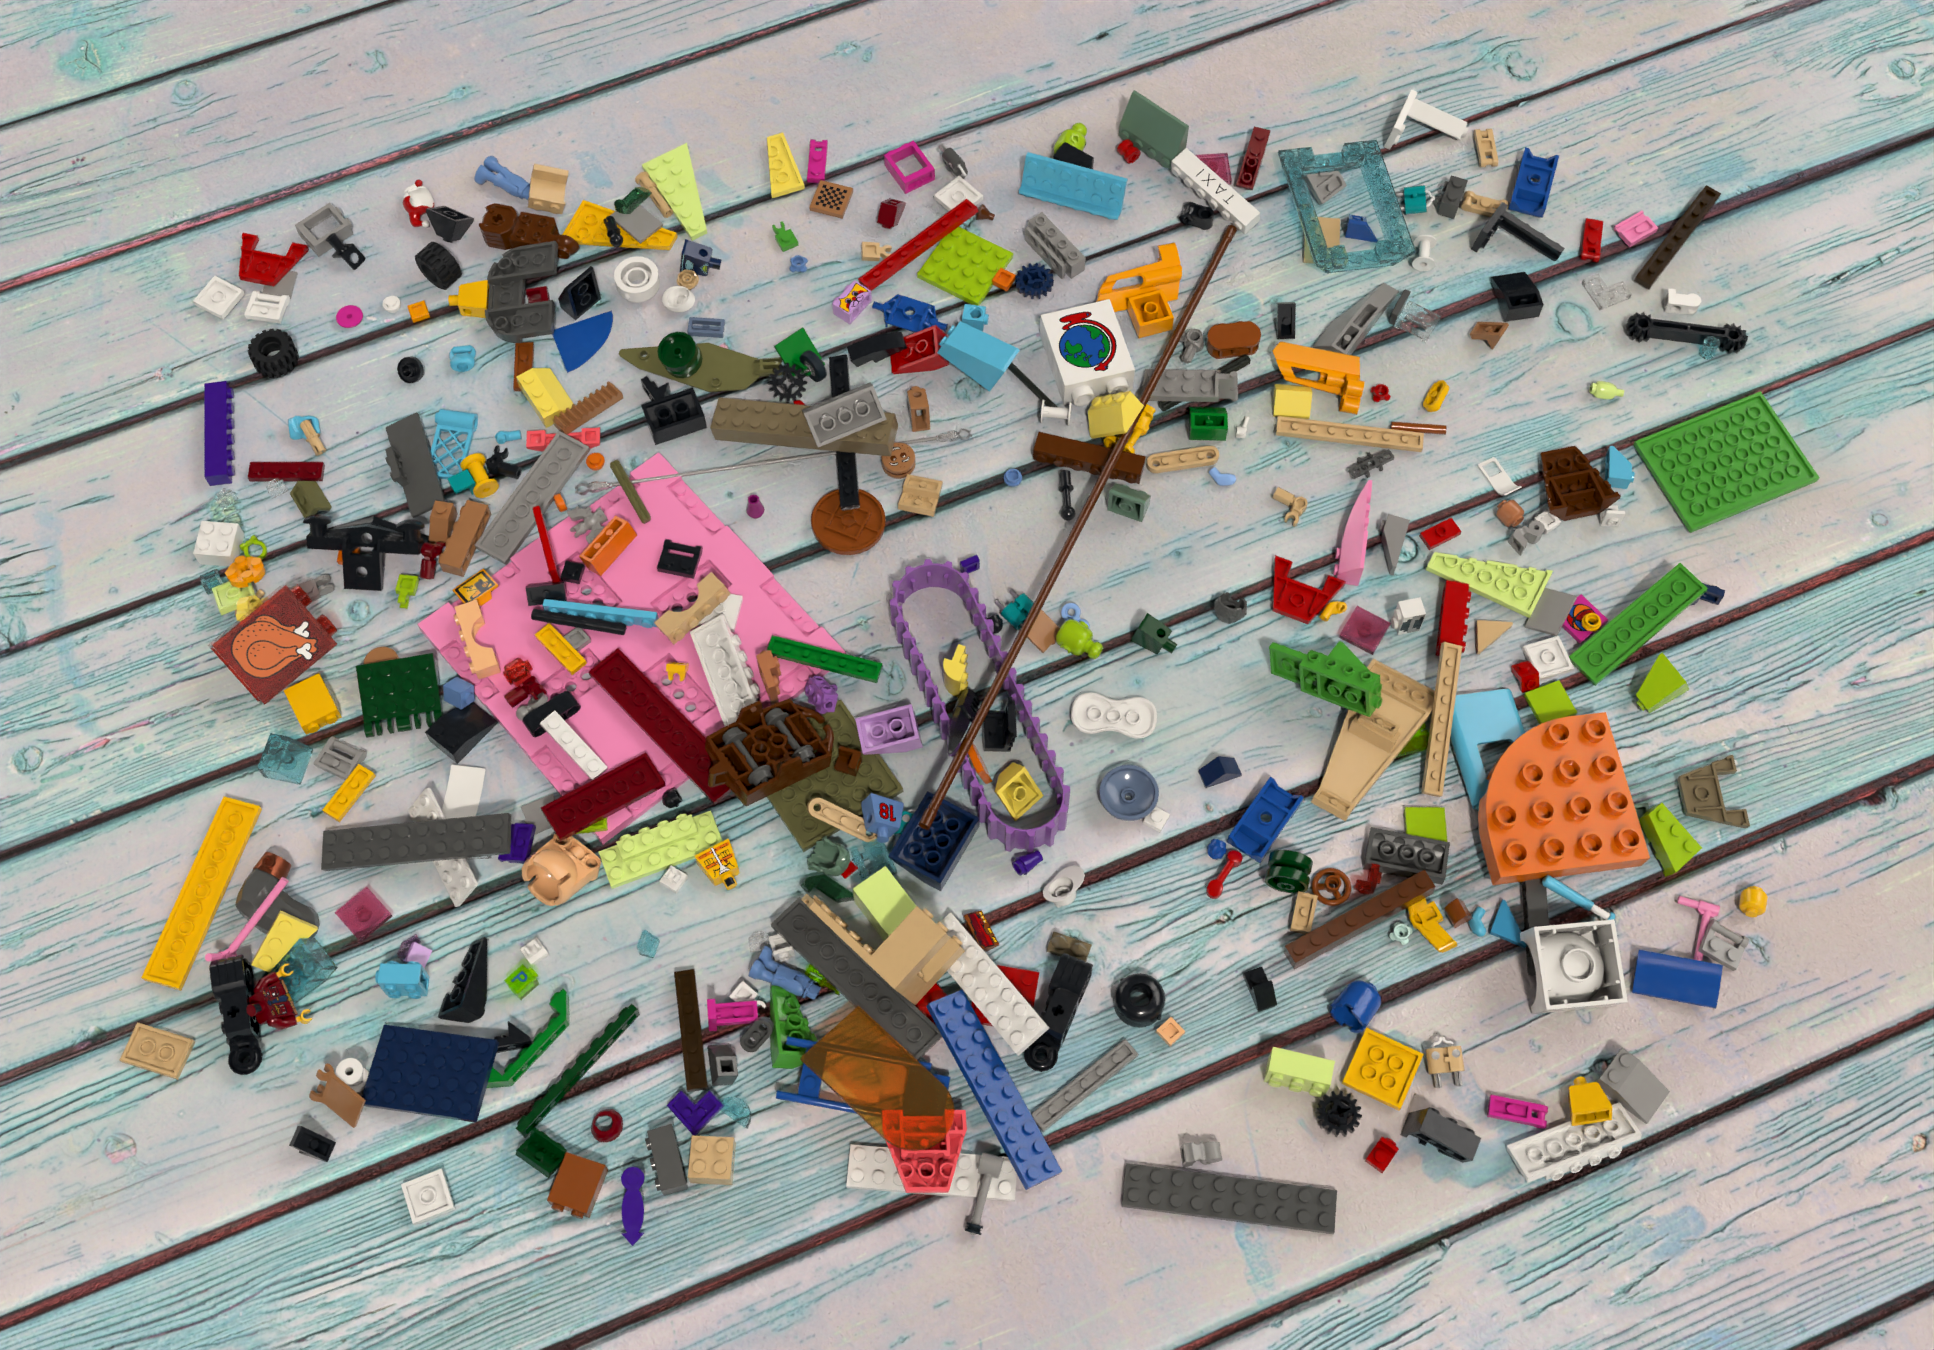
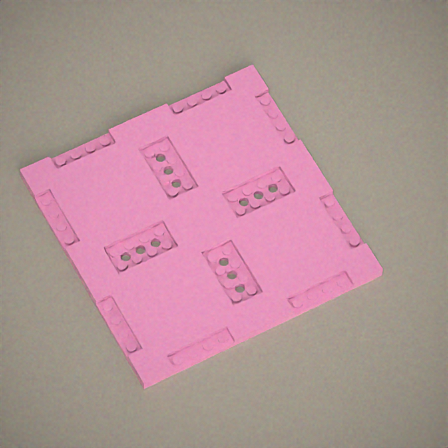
[417,452,846,845]

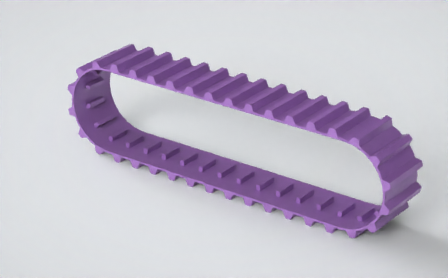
[890,559,1070,854]

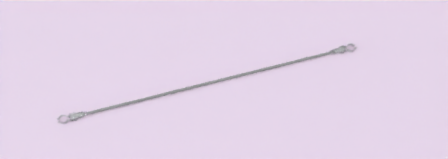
[575,428,972,495]

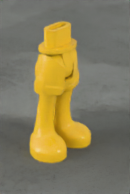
[1104,404,1156,454]

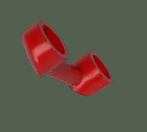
[1206,850,1243,899]

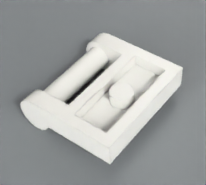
[244,291,290,324]

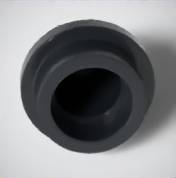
[986,614,1003,634]
[662,788,682,808]

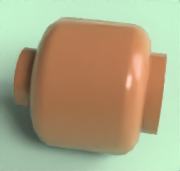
[1496,500,1524,527]

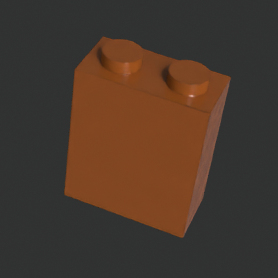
[547,1152,608,1219]

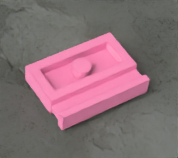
[1613,211,1658,247]

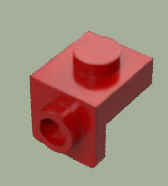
[1511,661,1539,693]

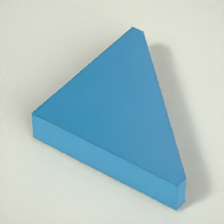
[1489,899,1527,948]

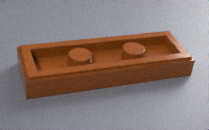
[513,342,534,391]

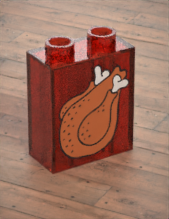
[208,585,338,705]

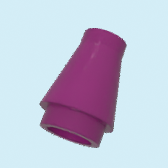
[746,495,765,519]

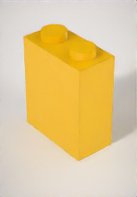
[283,673,342,735]

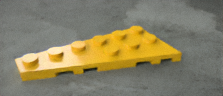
[562,200,678,250]

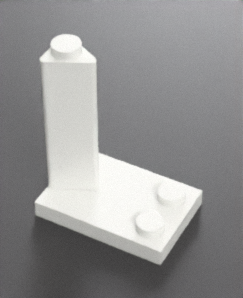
[1384,90,1469,150]

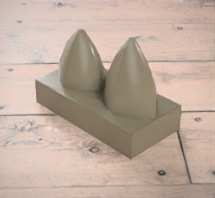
[1047,932,1092,962]

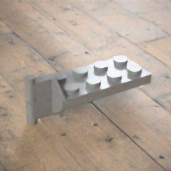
[1142,369,1238,402]

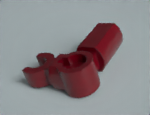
[419,542,446,579]
[504,676,547,708]

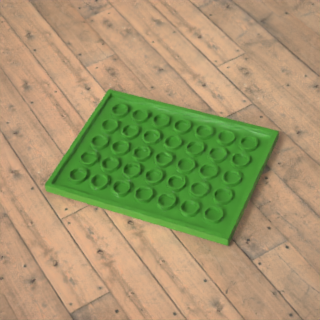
[1633,391,1820,533]

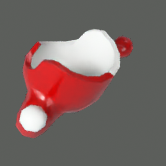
[402,179,434,228]

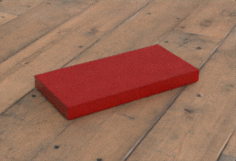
[533,506,561,583]

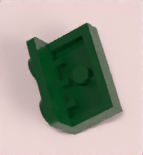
[516,1127,567,1178]

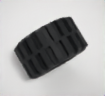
[415,242,462,290]
[248,329,299,378]

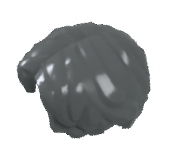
[1214,592,1247,624]

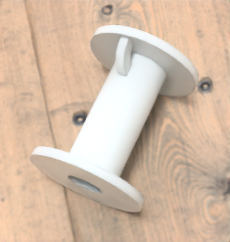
[1412,235,1437,271]
[1040,400,1072,426]
[336,1058,369,1093]

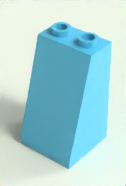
[937,321,1020,392]

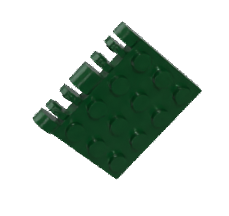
[356,653,443,738]

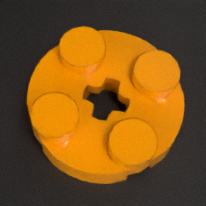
[225,555,266,588]

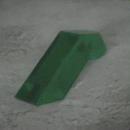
[614,187,652,214]
[801,874,854,903]

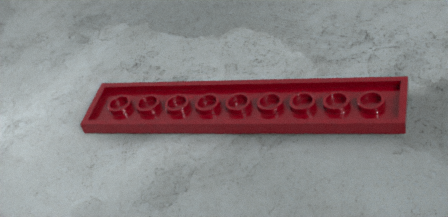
[589,648,731,805]

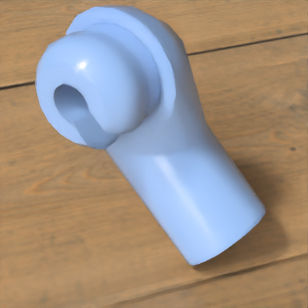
[1209,467,1236,486]

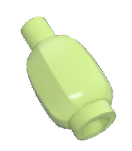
[1589,381,1624,399]

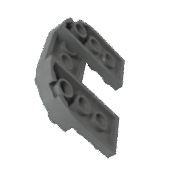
[485,241,558,343]

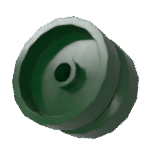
[657,332,703,378]
[1264,850,1313,894]

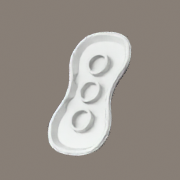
[1071,692,1157,738]

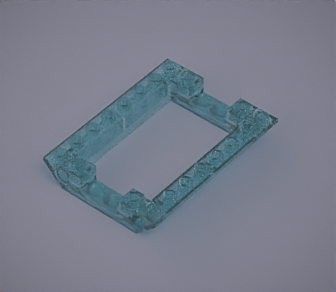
[1278,140,1416,274]

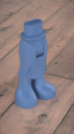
[474,156,530,200]
[748,946,821,1000]

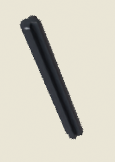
[531,609,626,635]

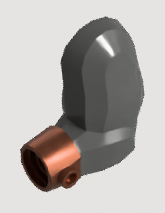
[235,852,320,947]

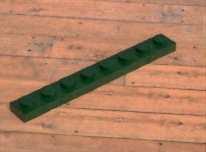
[516,1004,640,1138]

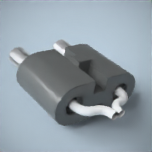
[939,143,968,179]

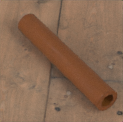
[1390,421,1447,435]

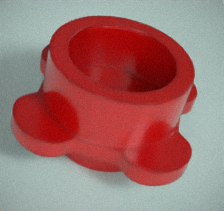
[1370,384,1391,402]

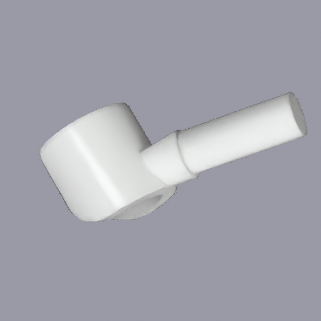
[1236,416,1249,438]

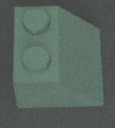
[1108,483,1151,522]

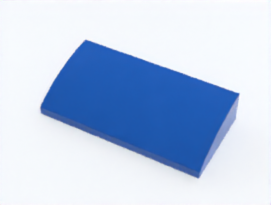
[1632,950,1723,1009]

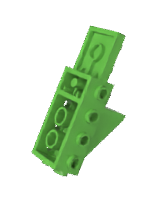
[1269,641,1382,717]

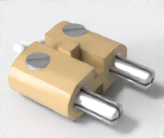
[1425,1037,1465,1088]

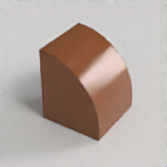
[1444,898,1473,928]

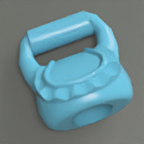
[449,345,476,372]
[288,416,320,440]

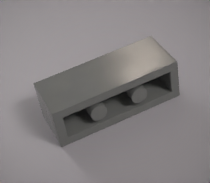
[645,1124,688,1196]

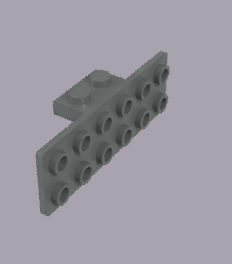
[385,412,446,518]

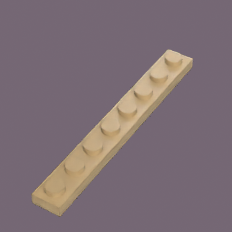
[1276,416,1424,452]
[1421,642,1462,797]

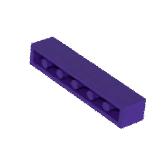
[204,381,235,486]

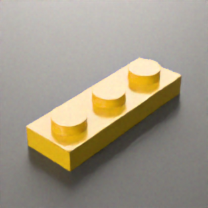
[535,623,587,675]
[322,764,376,823]

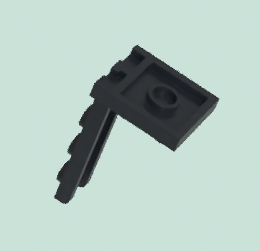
[1471,202,1565,261]

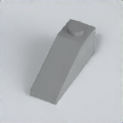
[1379,514,1410,575]

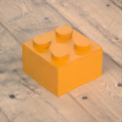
[1127,289,1174,338]

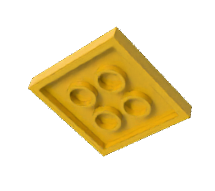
[1342,1027,1424,1111]

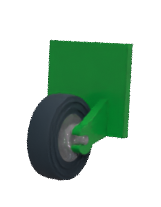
[774,327,827,382]

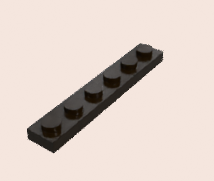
[674,969,708,1092]

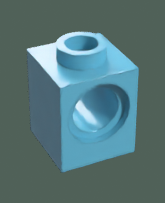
[962,304,989,331]

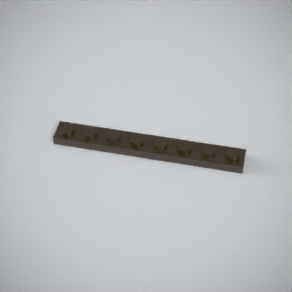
[1634,185,1721,290]

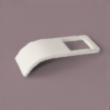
[1478,457,1522,496]

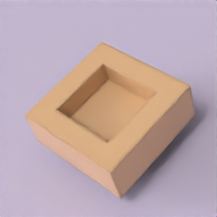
[1156,1017,1185,1047]

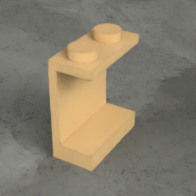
[528,164,568,214]

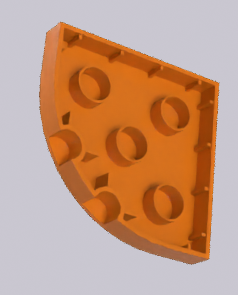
[1478,712,1650,885]

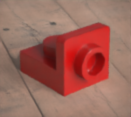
[1365,1136,1399,1173]

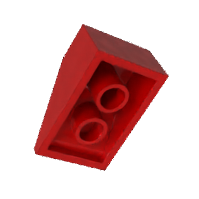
[891,325,949,374]

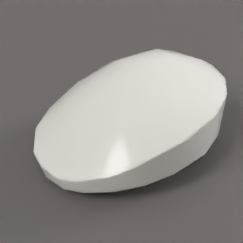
[662,286,695,312]

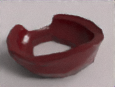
[591,1109,623,1142]

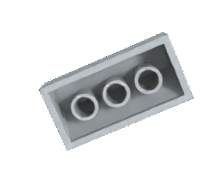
[802,382,887,447]

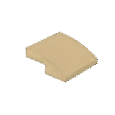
[898,474,943,517]

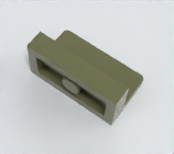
[290,481,332,518]

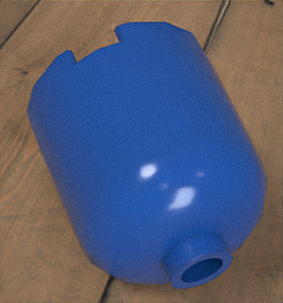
[1330,980,1381,1033]

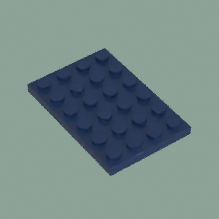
[362,1025,499,1123]

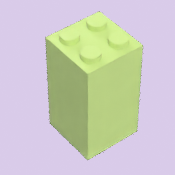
[853,866,916,941]

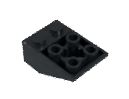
[1490,272,1544,322]

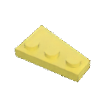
[251,910,318,973]

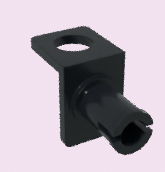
[326,233,366,270]

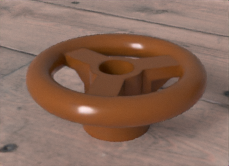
[1311,868,1351,906]

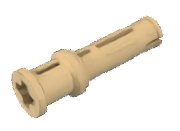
[635,171,673,218]

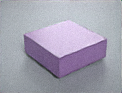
[404,942,432,968]

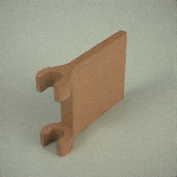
[309,1063,366,1128]

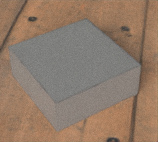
[564,628,591,652]

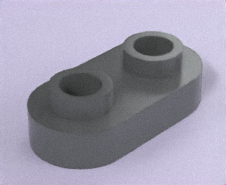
[740,1016,774,1052]

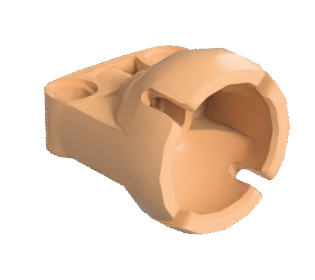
[522,834,601,906]

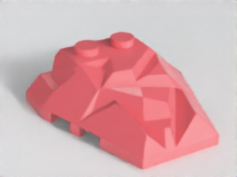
[881,1110,967,1193]

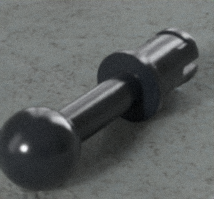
[1059,470,1076,521]

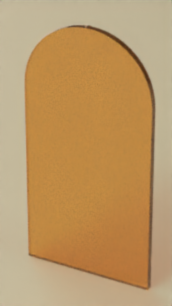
[800,1006,954,1151]

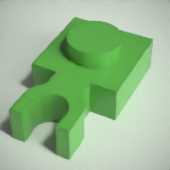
[772,221,799,252]

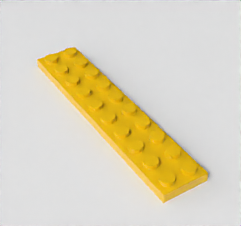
[141,796,262,991]

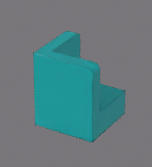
[447,469,476,495]

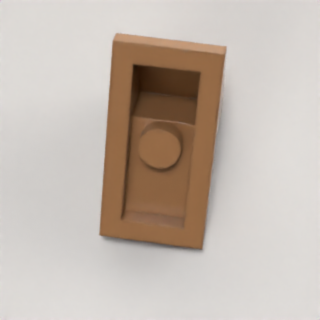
[1470,322,1509,350]

